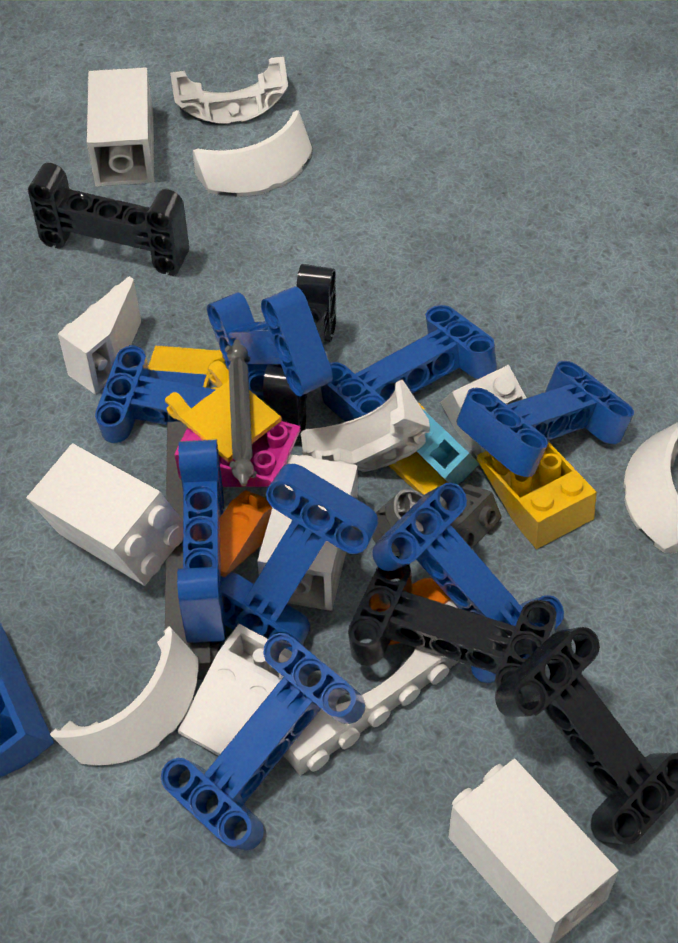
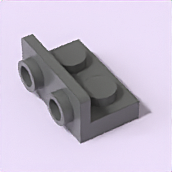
[441,482,501,549]

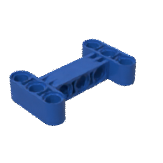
[207,286,333,397]
[320,305,497,422]
[95,345,266,443]
[456,361,634,477]
[177,439,226,643]
[221,463,378,652]
[372,483,564,684]
[161,633,365,850]

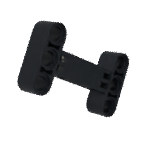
[28,163,190,276]
[263,264,336,443]
[348,556,556,706]
[495,627,678,845]

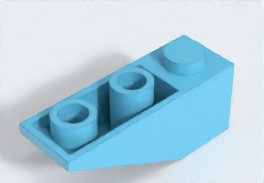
[417,409,479,485]

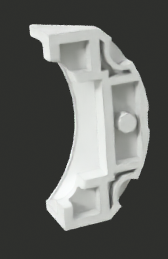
[170,56,288,124]
[193,110,312,197]
[301,380,430,472]
[623,422,678,553]
[50,626,199,765]

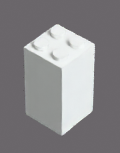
[87,67,154,186]
[26,443,183,586]
[257,454,358,611]
[448,758,619,943]

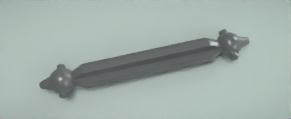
[225,339,257,486]

